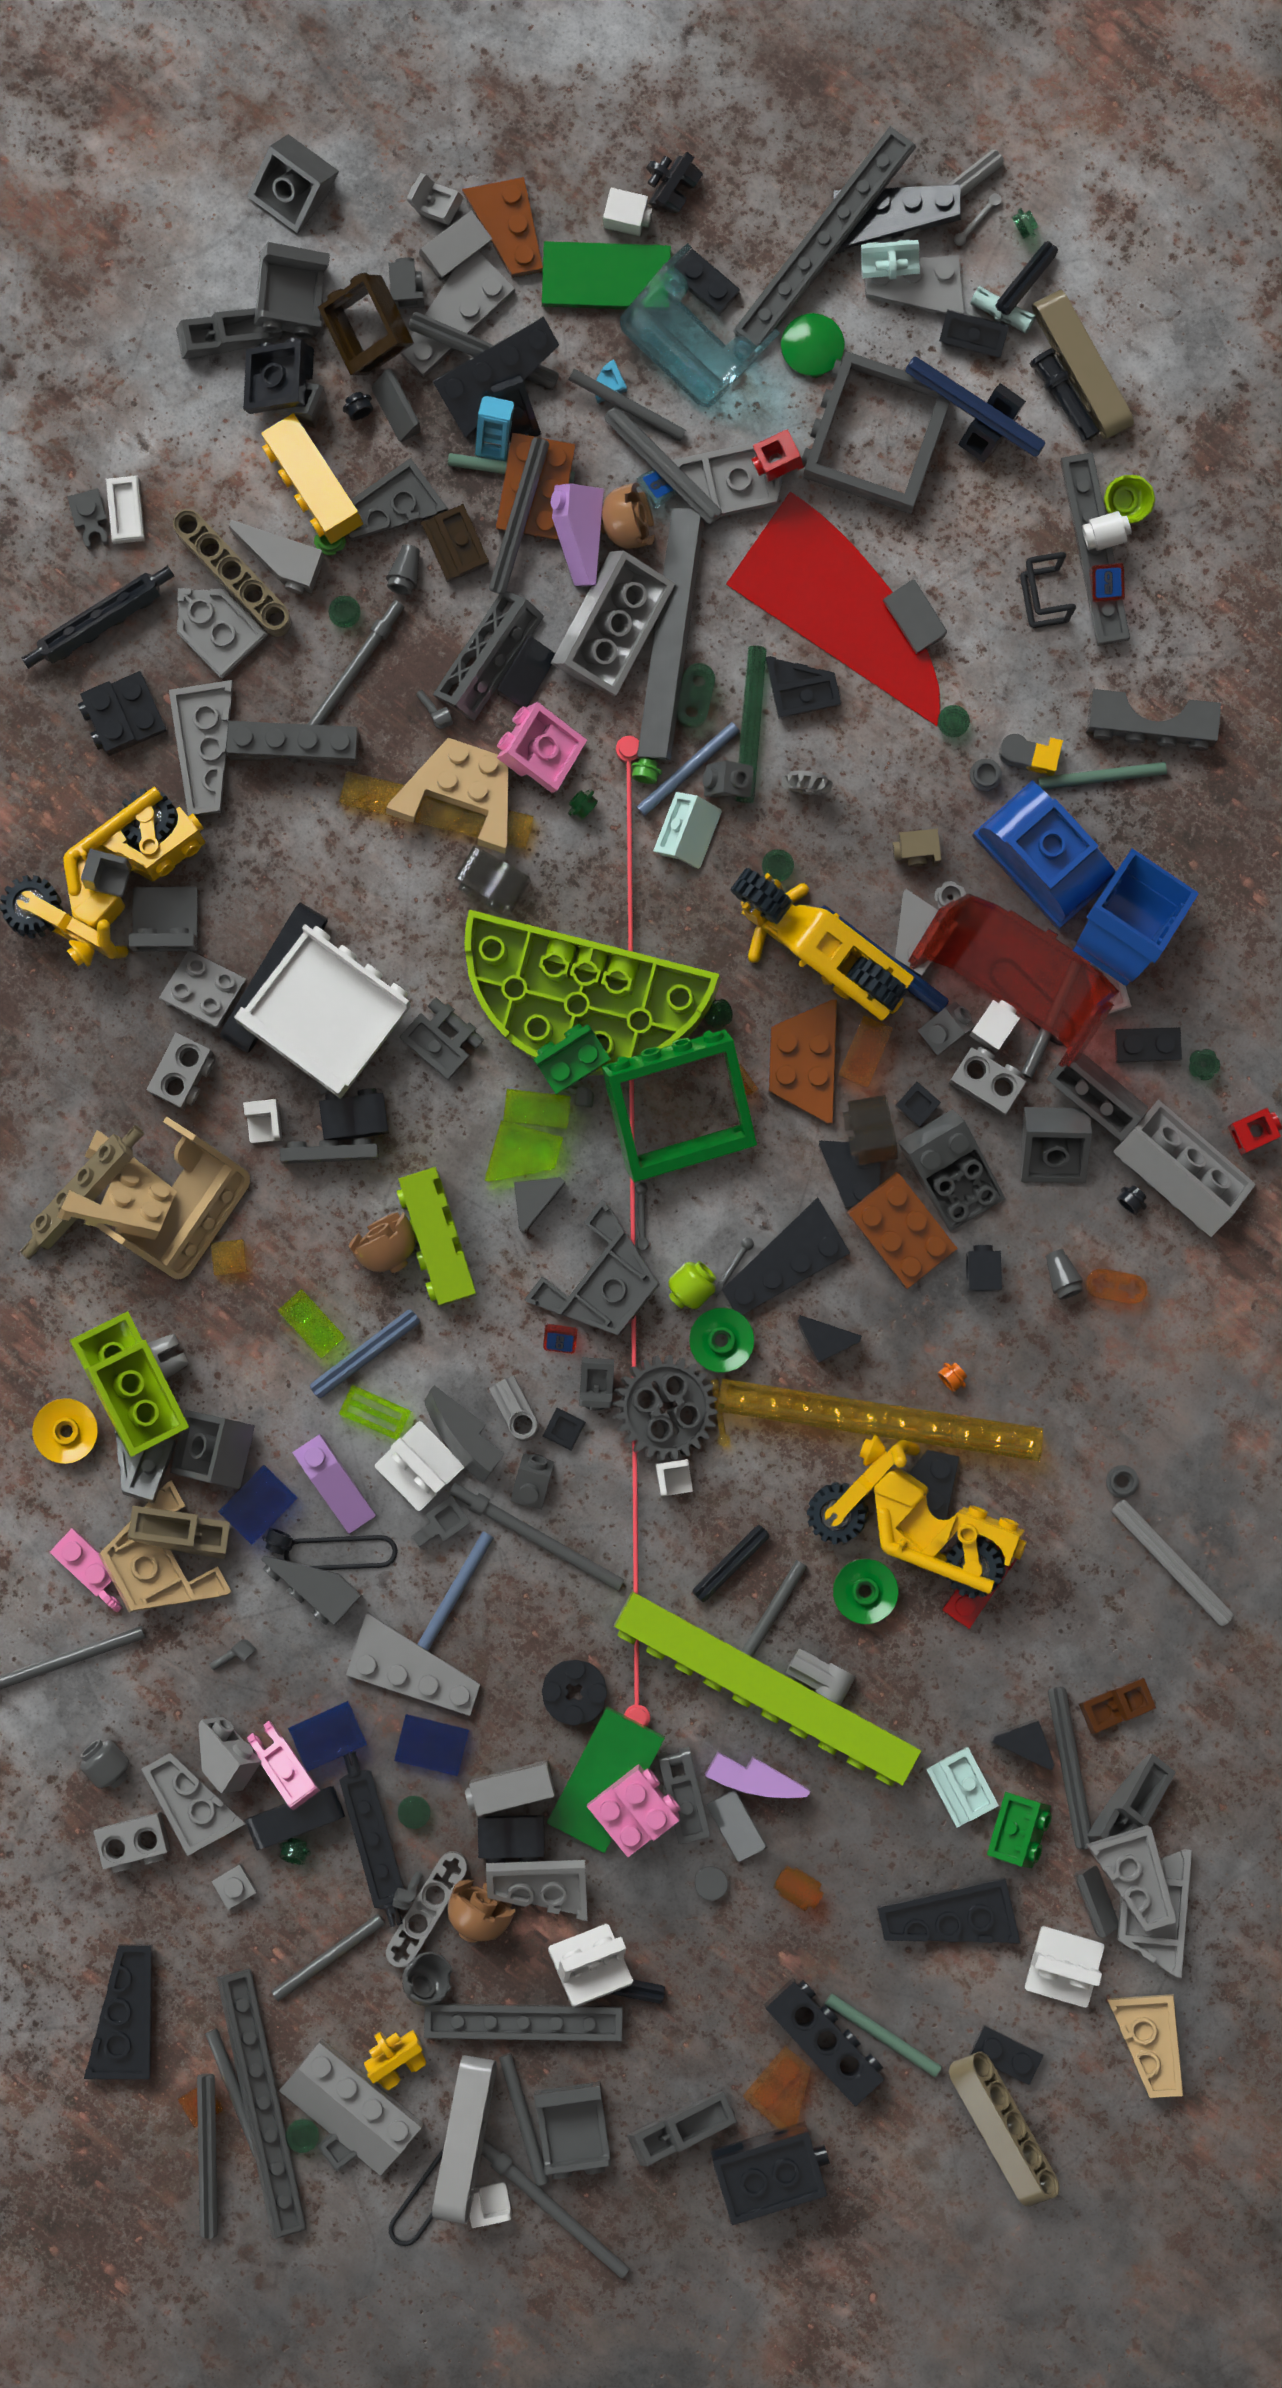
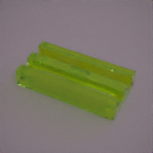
[339,1385,412,1440]

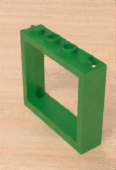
[601,1029,757,1182]

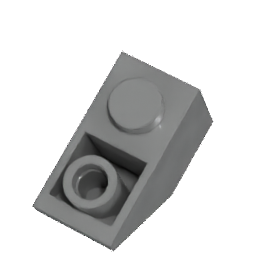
[198,1717,262,1794]

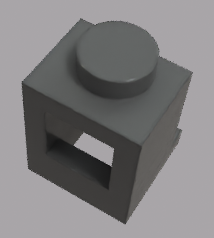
[388,257,425,309]

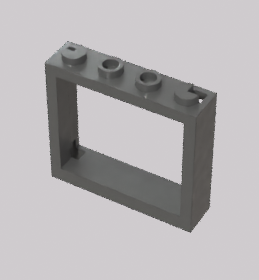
[802,351,950,514]

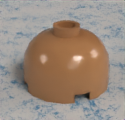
[600,483,655,549]
[349,1212,415,1273]
[448,1880,515,1943]

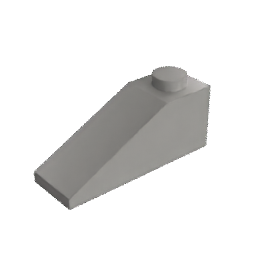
[229,520,324,594]

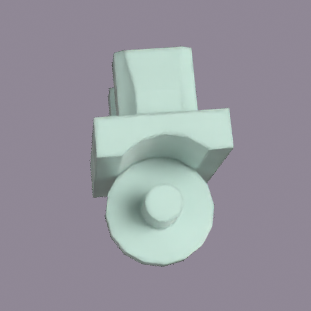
[861,240,920,279]

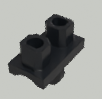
[646,152,703,214]

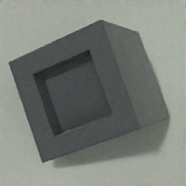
[81,849,132,897]

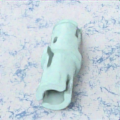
[970,286,1036,334]

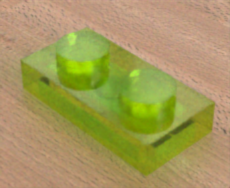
[503,1089,571,1129]
[277,1289,346,1359]

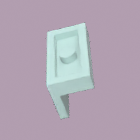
[653,792,722,868]

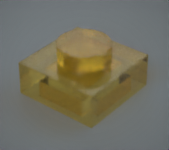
[211,1239,247,1276]

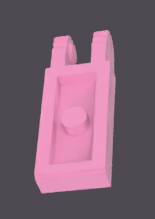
[50,1528,123,1613]
[247,1721,320,1811]

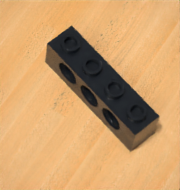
[764,1978,884,2107]

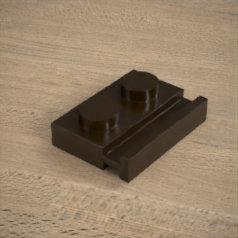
[421,504,489,582]

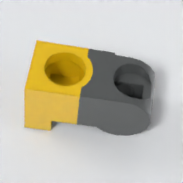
[999,734,1063,776]

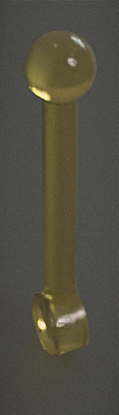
[711,1379,730,1447]

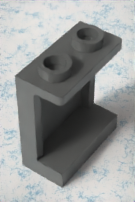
[254,242,330,339]
[534,2081,611,2179]

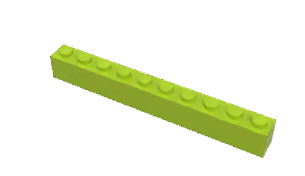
[613,1591,921,1787]

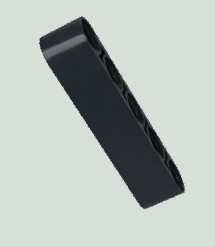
[220,902,328,1054]

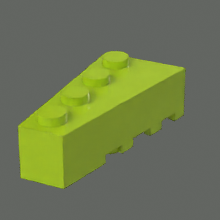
[397,1167,477,1307]

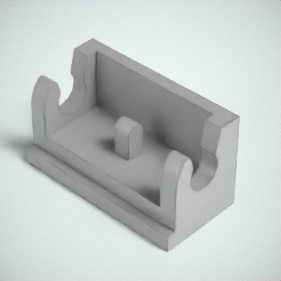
[419,210,493,278]

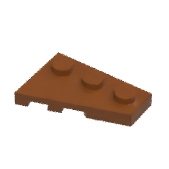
[462,177,543,278]

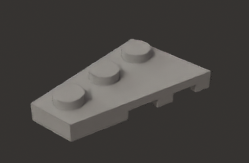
[864,255,964,314]
[141,1753,245,1856]
[1086,1825,1177,1931]

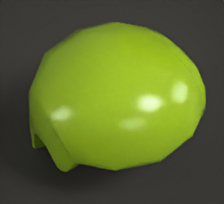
[1103,475,1155,524]

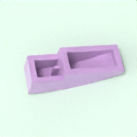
[705,1751,811,1798]

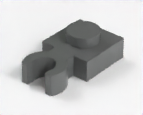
[67,488,109,550]

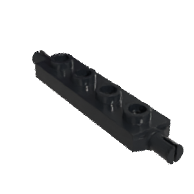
[21,565,175,669]
[339,1751,404,1927]

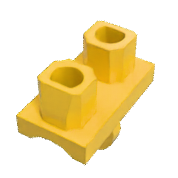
[364,2030,426,2090]

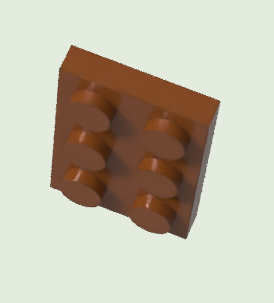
[496,433,576,541]
[846,1172,958,1289]

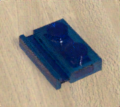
[218,1465,298,1545]
[288,1701,368,1772]
[394,1714,470,1776]

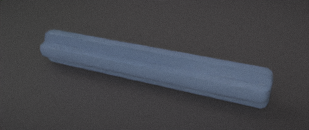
[310,1309,420,1398]

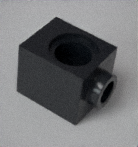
[966,1245,1002,1292]

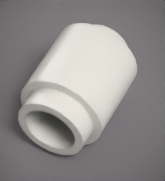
[1082,511,1132,551]

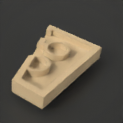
[1107,1994,1183,2098]

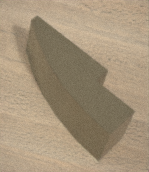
[128,1506,230,1559]

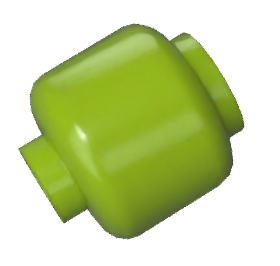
[668,1261,716,1309]

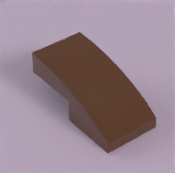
[1078,1678,1156,1734]

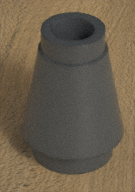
[386,544,420,595]
[1045,1249,1084,1300]

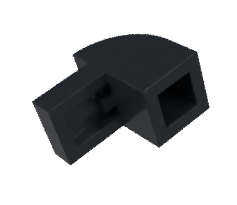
[958,383,1026,463]

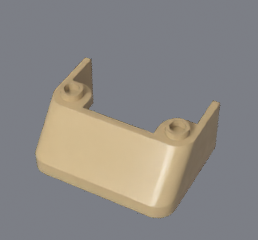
[96,1117,250,1279]

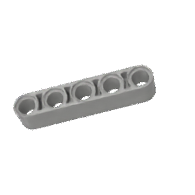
[432,2055,497,2224]

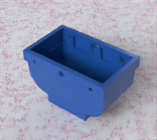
[972,780,1116,930]
[1073,848,1199,987]

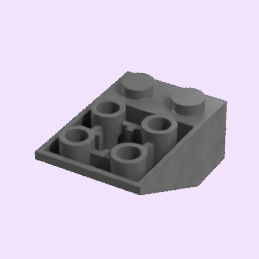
[898,1109,1006,1232]

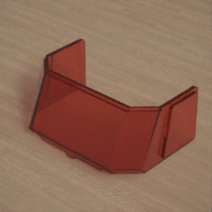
[908,893,1120,1068]

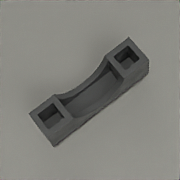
[1086,689,1221,751]
[226,721,360,766]

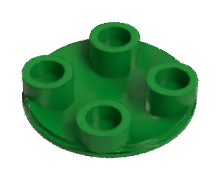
[781,313,845,378]

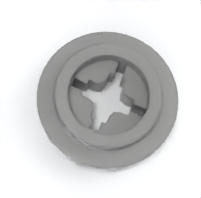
[782,771,833,795]

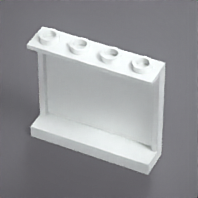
[234,924,411,1099]

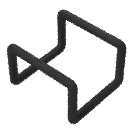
[1020,552,1076,628]

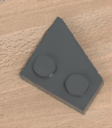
[114,1427,176,1504]

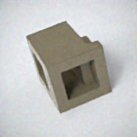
[892,828,941,867]

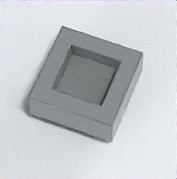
[211,1864,257,1910]

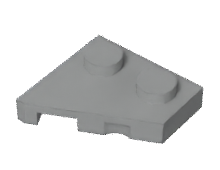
[894,889,957,977]

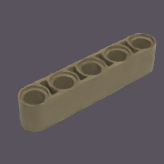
[1032,289,1134,440]
[173,509,292,637]
[949,2052,1059,2207]

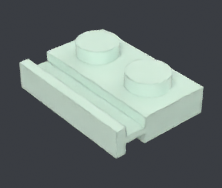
[926,1747,999,1828]

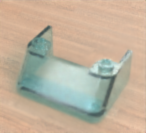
[620,243,780,407]

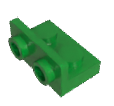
[533,1024,612,1095]
[987,1792,1052,1868]

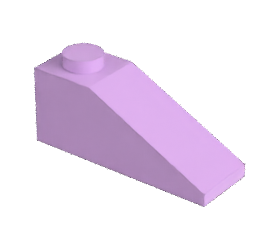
[551,483,604,587]
[292,1434,376,1534]

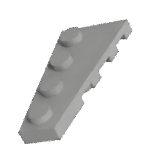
[346,1613,481,1716]

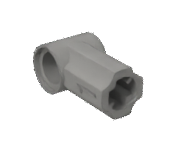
[489,1376,540,1441]
[785,1648,856,1706]

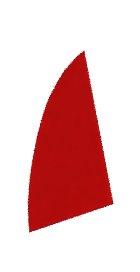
[726,491,940,726]

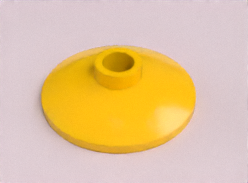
[32,1398,98,1464]

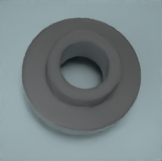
[1106,1465,1139,1498]

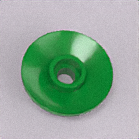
[689,1308,754,1373]
[833,1559,898,1624]

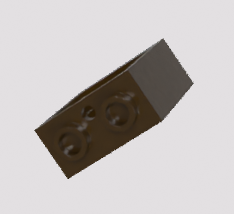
[318,272,414,375]

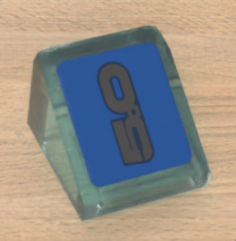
[637,469,678,509]

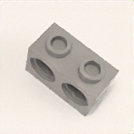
[146,1033,215,1111]
[949,1047,1026,1117]
[93,1812,171,1873]

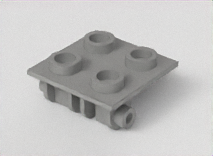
[159,951,246,1028]

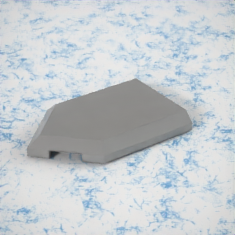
[177,588,268,679]

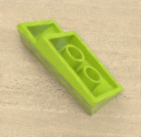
[69,1311,189,1457]

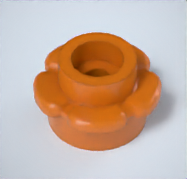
[937,1362,967,1392]

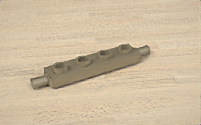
[20,1125,144,1260]

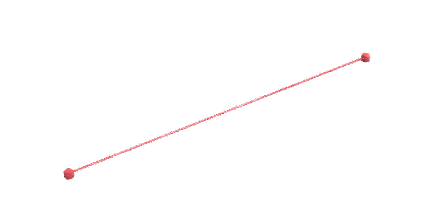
[616,736,650,1727]

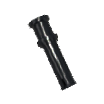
[1029,348,1100,442]

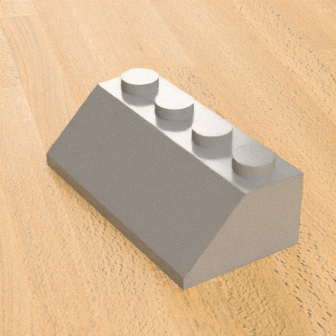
[551,551,676,696]
[1113,1099,1256,1237]
[279,2038,423,2176]

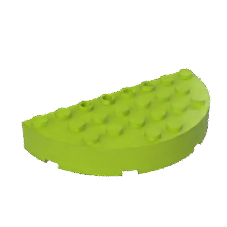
[464,910,722,1075]

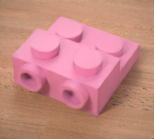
[497,702,587,793]
[587,1764,681,1857]

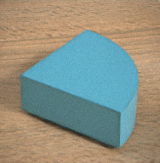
[595,360,627,403]

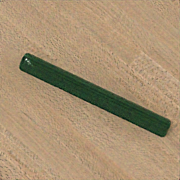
[735,645,767,804]

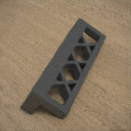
[433,591,544,721]

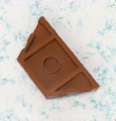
[769,999,837,1124]

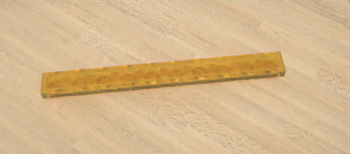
[717,1379,1043,1461]

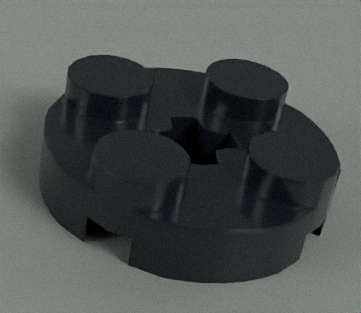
[542,1659,607,1726]

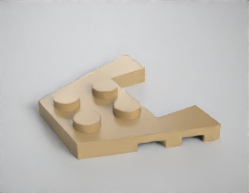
[386,738,508,854]
[57,1130,177,1240]
[98,1480,231,1612]

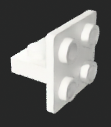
[375,1421,464,1511]
[548,1924,633,2007]
[1024,1926,1105,2007]

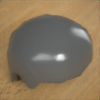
[402,1952,452,2007]

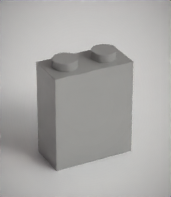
[465,1760,555,1816]

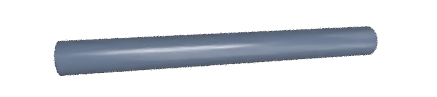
[636,722,740,816]
[417,1531,494,1651]

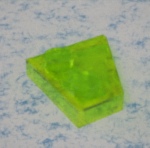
[484,1120,564,1182]

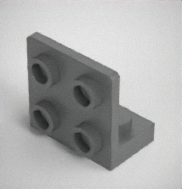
[129,887,198,952]

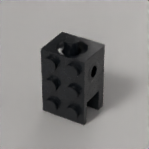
[711,2121,830,2226]

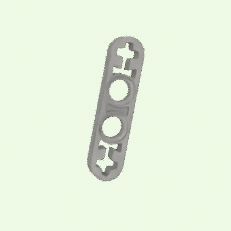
[386,1851,467,1967]

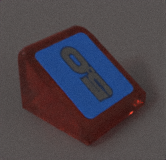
[1089,563,1125,602]
[543,1324,578,1354]

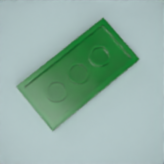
[542,241,671,311]
[547,1706,665,1854]

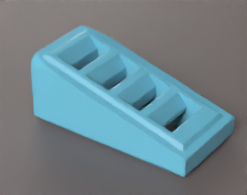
[475,396,514,461]

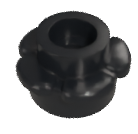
[343,392,373,421]
[1117,1185,1147,1215]
[262,1528,294,1555]

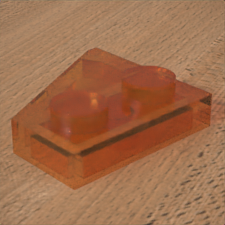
[742,2045,811,2129]

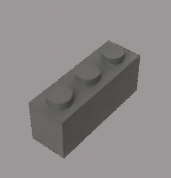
[1047,1046,1148,1141]

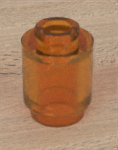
[773,1865,824,1911]

